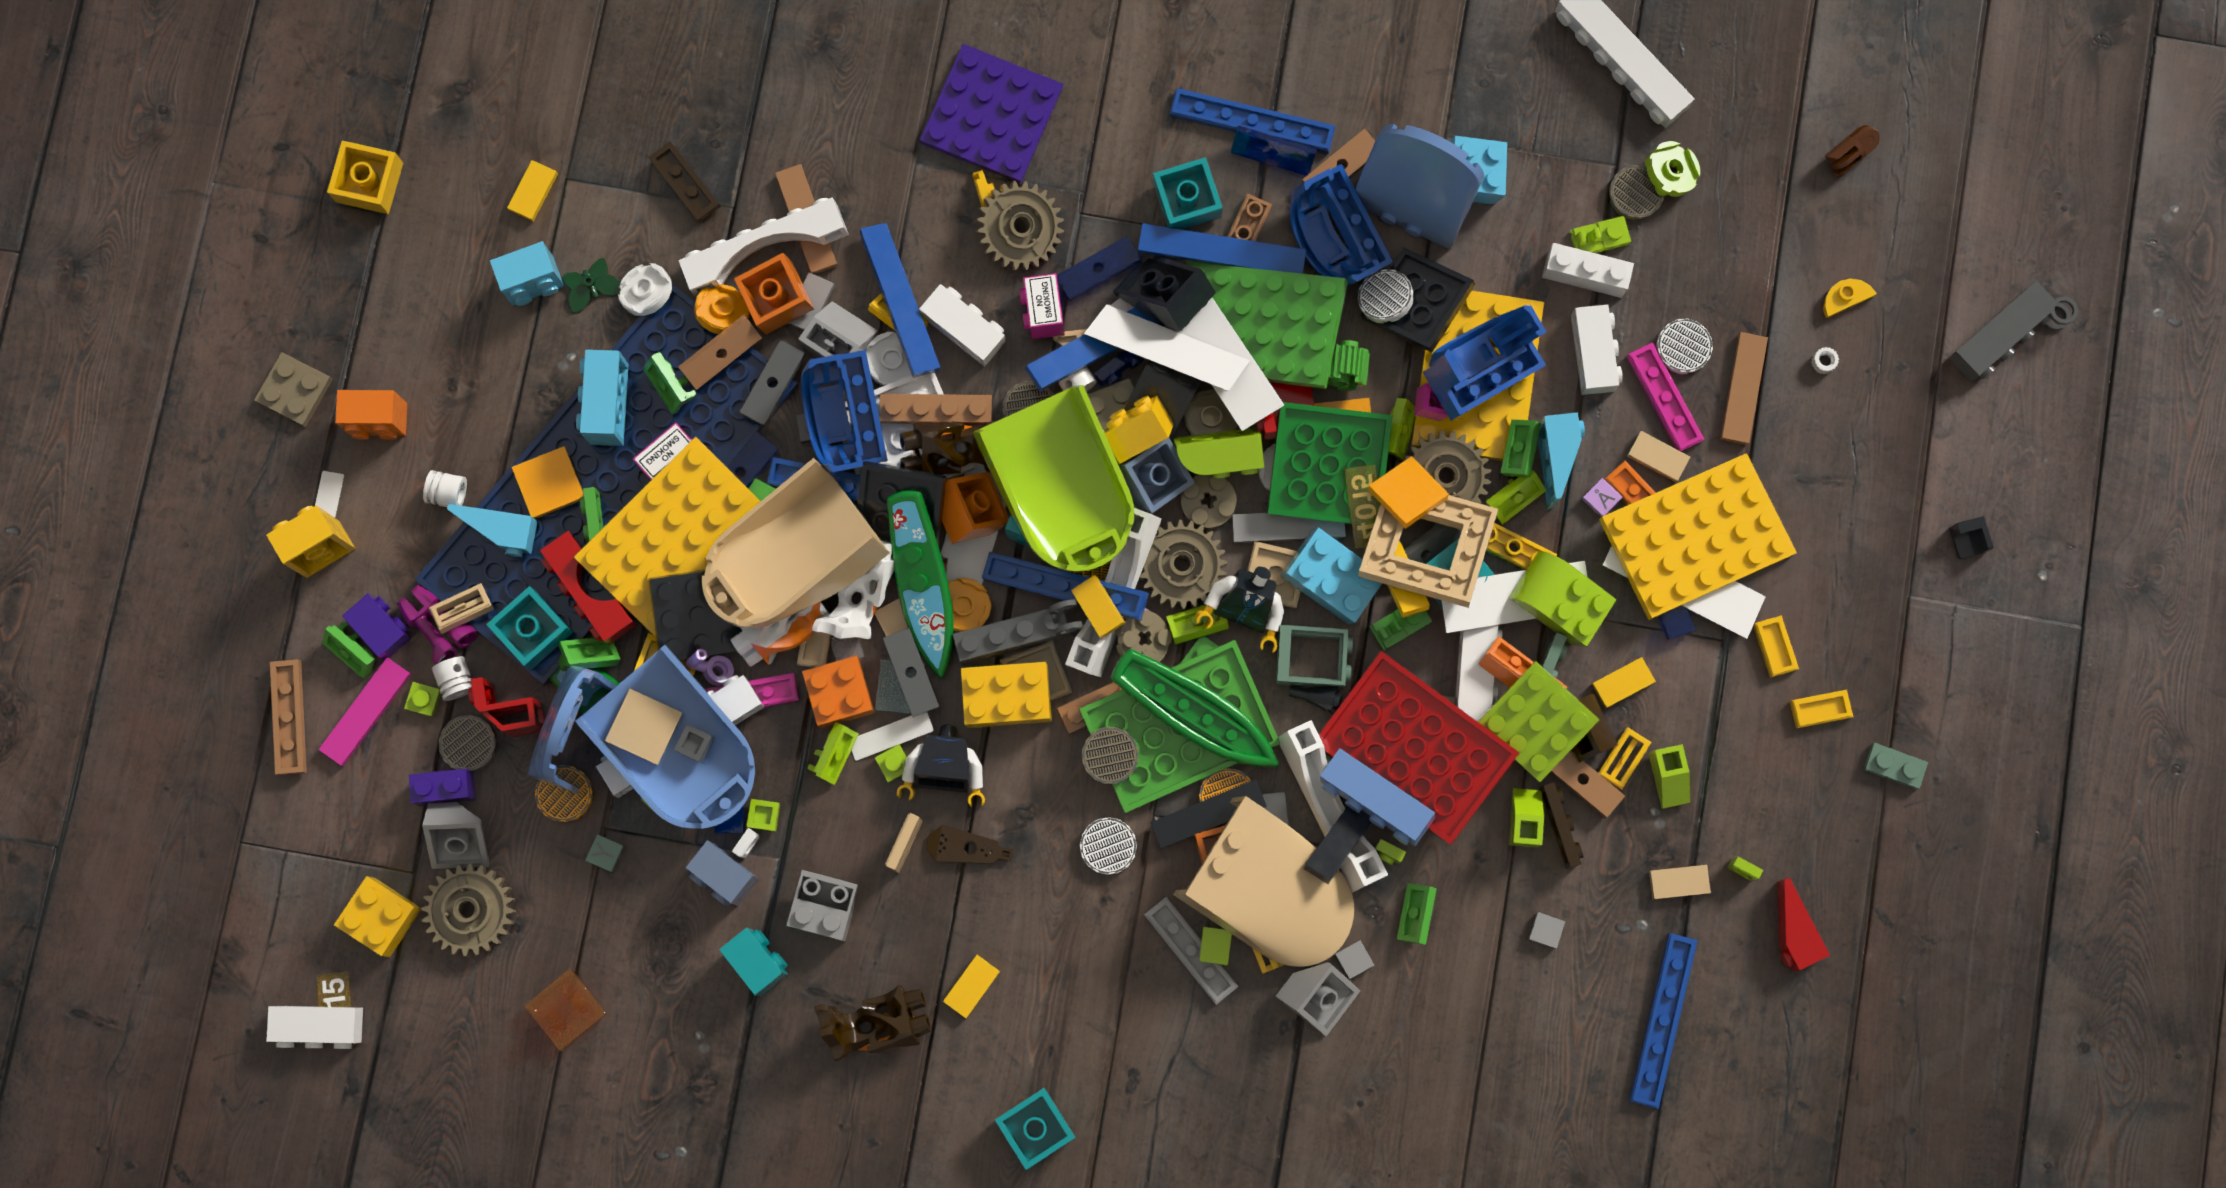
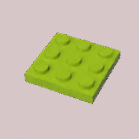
[1477,661,1599,782]

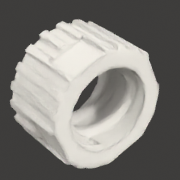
[1811,347,1839,374]

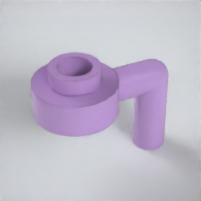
[686,649,734,686]

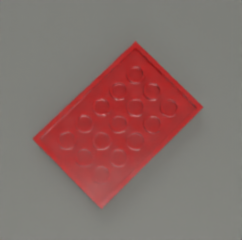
[1319,651,1520,845]

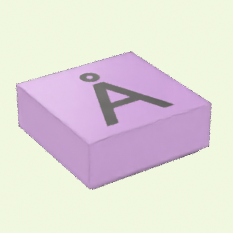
[1582,478,1622,517]

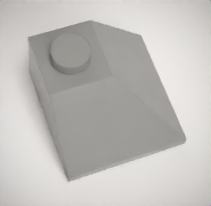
[422,802,490,869]
[1276,962,1360,1037]

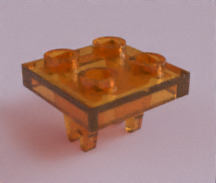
[525,969,607,1051]

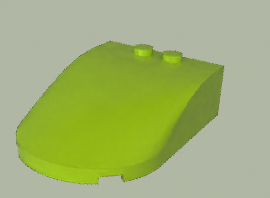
[973,385,1134,571]

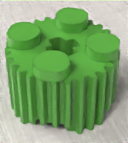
[1327,340,1370,392]

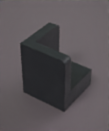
[1949,516,1994,559]

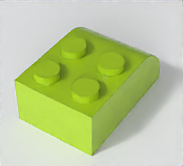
[1172,427,1264,478]
[1509,551,1616,647]

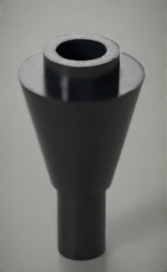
[1289,685,1342,714]

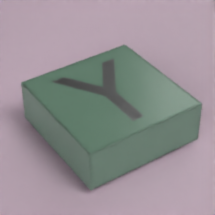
[585,834,625,872]

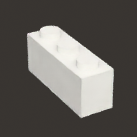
[1542,243,1634,298]
[919,284,1006,367]
[1571,305,1622,395]
[266,1006,363,1049]

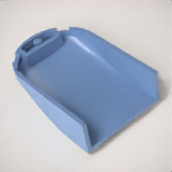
[1355,124,1484,250]
[575,645,755,829]
[527,666,616,794]

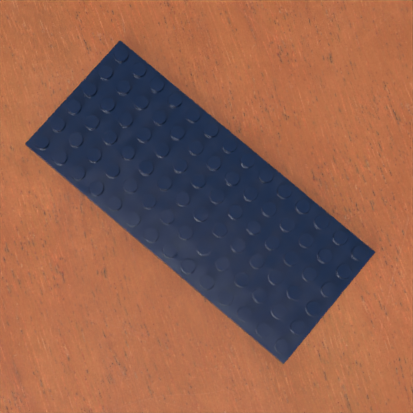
[415,284,798,686]

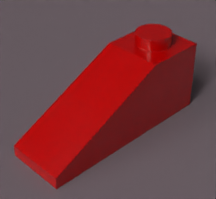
[1778,877,1830,971]

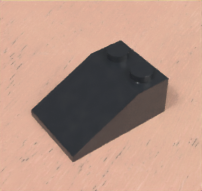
[1113,254,1216,331]
[1124,360,1201,440]

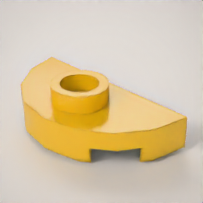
[972,170,994,207]
[1823,278,1877,319]

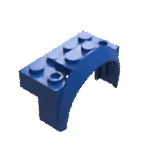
[1289,164,1393,287]
[1422,305,1547,421]
[801,350,888,473]

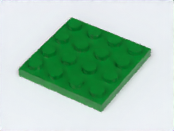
[1267,402,1393,525]

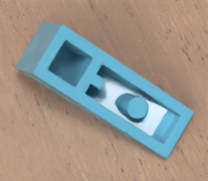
[447,504,537,557]

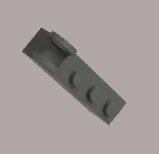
[1949,281,2078,382]
[953,599,1083,666]

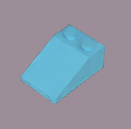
[1537,412,1585,509]

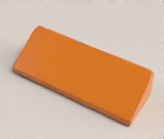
[1479,636,1567,689]

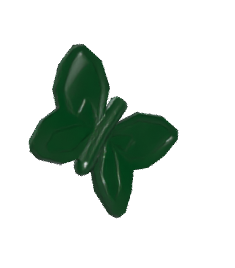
[563,258,621,313]

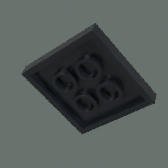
[1360,248,1475,353]
[857,461,947,544]
[648,570,742,660]

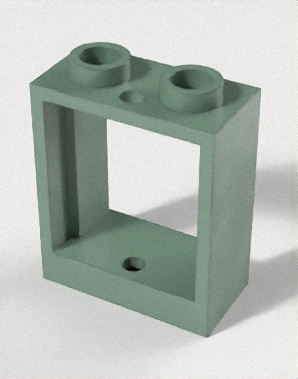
[1275,625,1353,689]

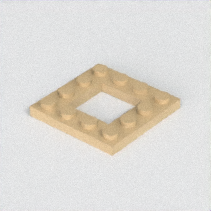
[1358,495,1498,608]

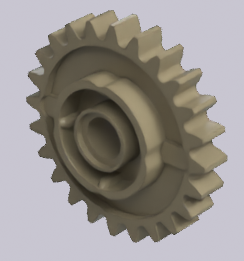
[975,181,1064,270]
[1404,431,1491,504]
[1139,520,1227,611]
[421,864,516,957]

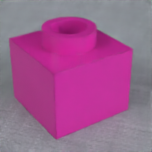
[1414,383,1448,421]

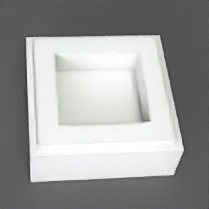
[732,828,760,859]

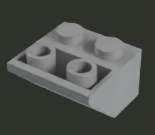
[798,301,878,358]
[786,870,858,942]

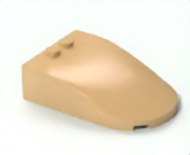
[702,458,890,629]
[1173,796,1354,967]

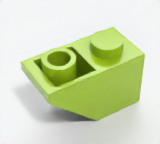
[1648,744,1690,809]
[1509,788,1544,848]

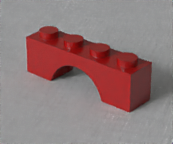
[540,531,637,645]

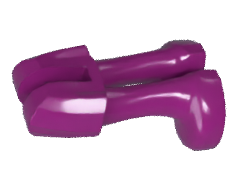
[397,584,479,664]

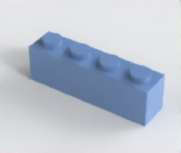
[1320,748,1435,846]

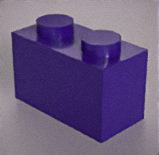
[342,593,411,660]
[409,769,475,806]

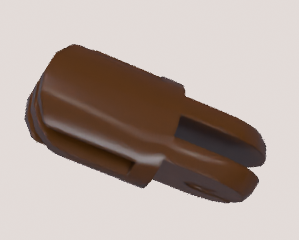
[1825,125,1880,178]

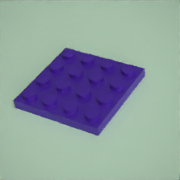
[920,44,1063,184]

